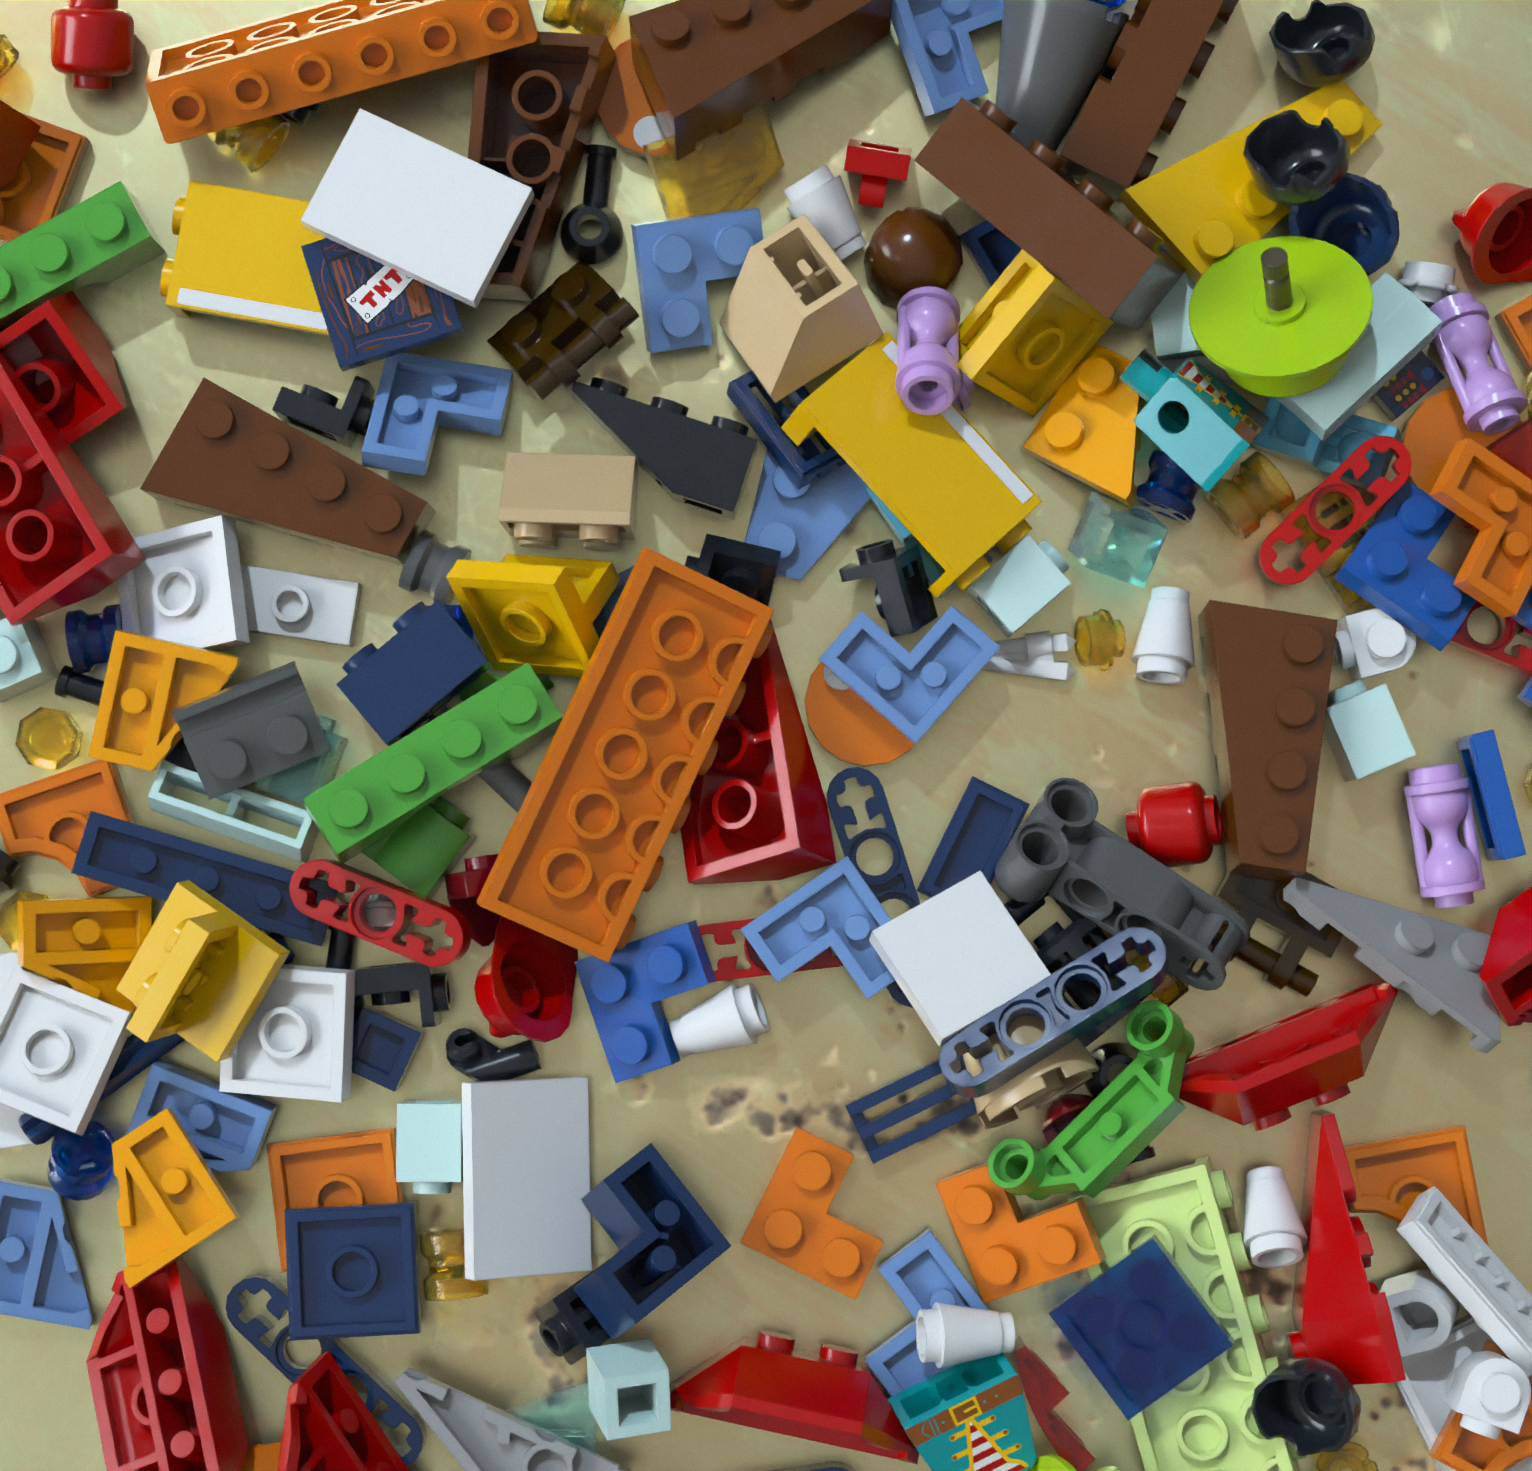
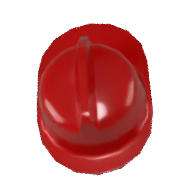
[1451,182,1532,284]
[474,916,578,1043]

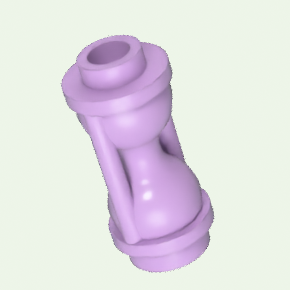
[895,286,961,415]
[1429,292,1528,435]
[1404,762,1485,908]

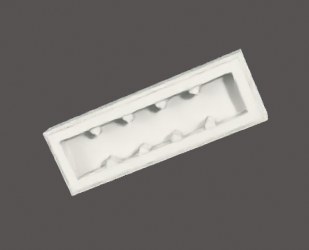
[241,565,362,647]
[1396,1186,1532,1377]

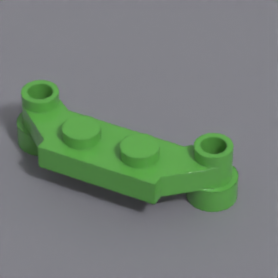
[988,1000,1195,1200]

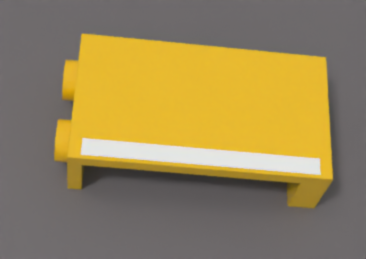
[160,180,329,336]
[781,331,1043,598]

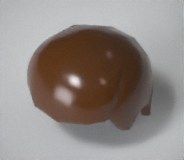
[864,207,963,308]

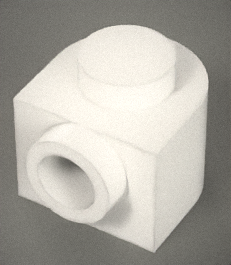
[1334,608,1416,682]
[1379,1269,1460,1358]
[1445,1351,1531,1440]

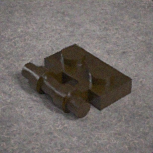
[487,260,640,400]
[1215,871,1343,997]

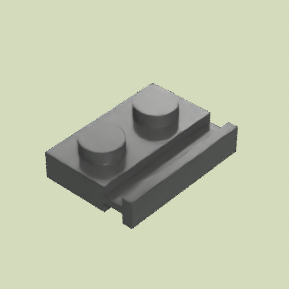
[172,661,331,800]

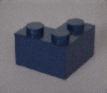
[336,600,493,746]
[573,1143,731,1340]

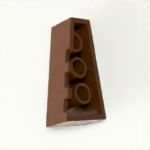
[629,0,892,162]
[1059,0,1239,203]
[468,31,617,301]
[914,97,1186,330]
[140,378,436,566]
[1198,600,1337,883]

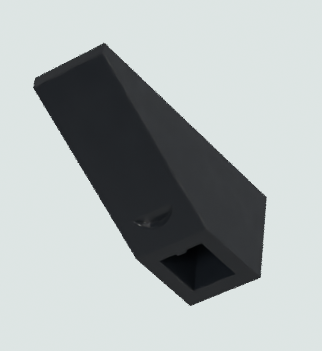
[571,377,758,520]

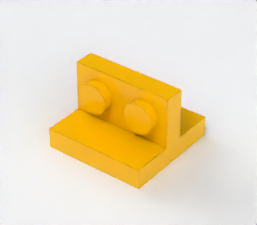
[956,249,1114,417]
[446,554,620,678]
[116,880,290,1062]

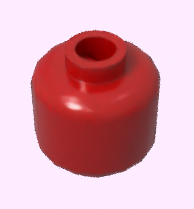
[51,0,134,89]
[1126,781,1223,868]

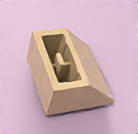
[719,213,884,403]
[499,452,638,550]

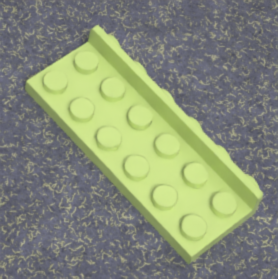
[1068,1156,1306,1471]

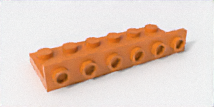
[145,0,538,144]
[476,547,775,963]

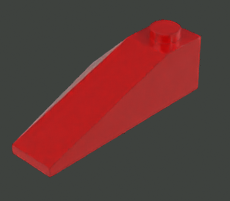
[0,290,127,444]
[0,352,146,626]
[680,618,836,885]
[1286,1109,1406,1385]

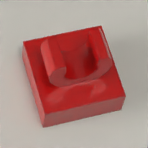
[844,139,912,208]

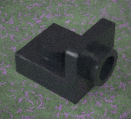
[272,375,375,449]
[685,533,781,606]
[839,539,938,637]
[353,962,451,1028]
[535,1261,611,1365]

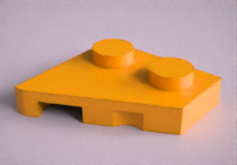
[1023,343,1144,507]
[88,630,242,771]
[17,896,152,1014]
[112,1108,240,1288]

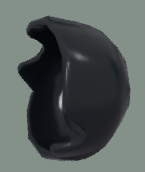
[1269,0,1375,88]
[1243,110,1350,206]
[1251,1357,1361,1456]

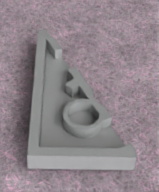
[1283,877,1501,1053]
[394,1367,632,1471]

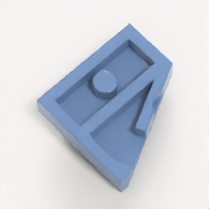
[745,449,871,582]
[111,1059,277,1179]
[0,1178,93,1330]

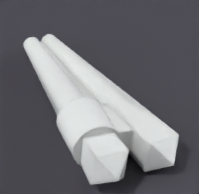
[981,630,1077,681]

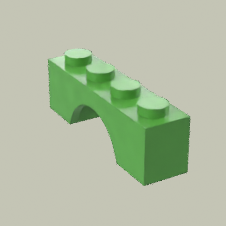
[0,181,166,333]
[303,662,563,865]

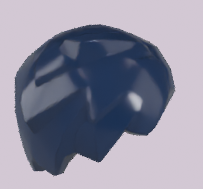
[1289,172,1400,276]

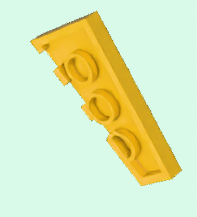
[1118,81,1383,284]

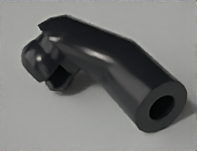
[446,1028,542,1082]

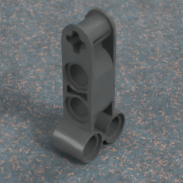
[994,778,1251,991]

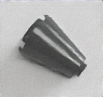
[995,0,1130,152]

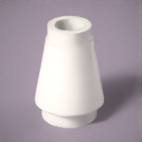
[784,164,867,260]
[1131,586,1195,684]
[670,983,770,1057]
[1243,1166,1308,1268]
[916,1302,1015,1369]

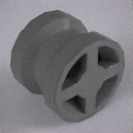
[398,529,472,608]

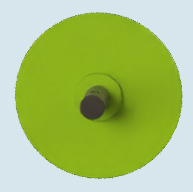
[1188,236,1373,397]

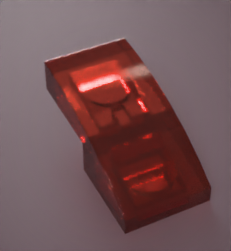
[1012,1336,1095,1471]

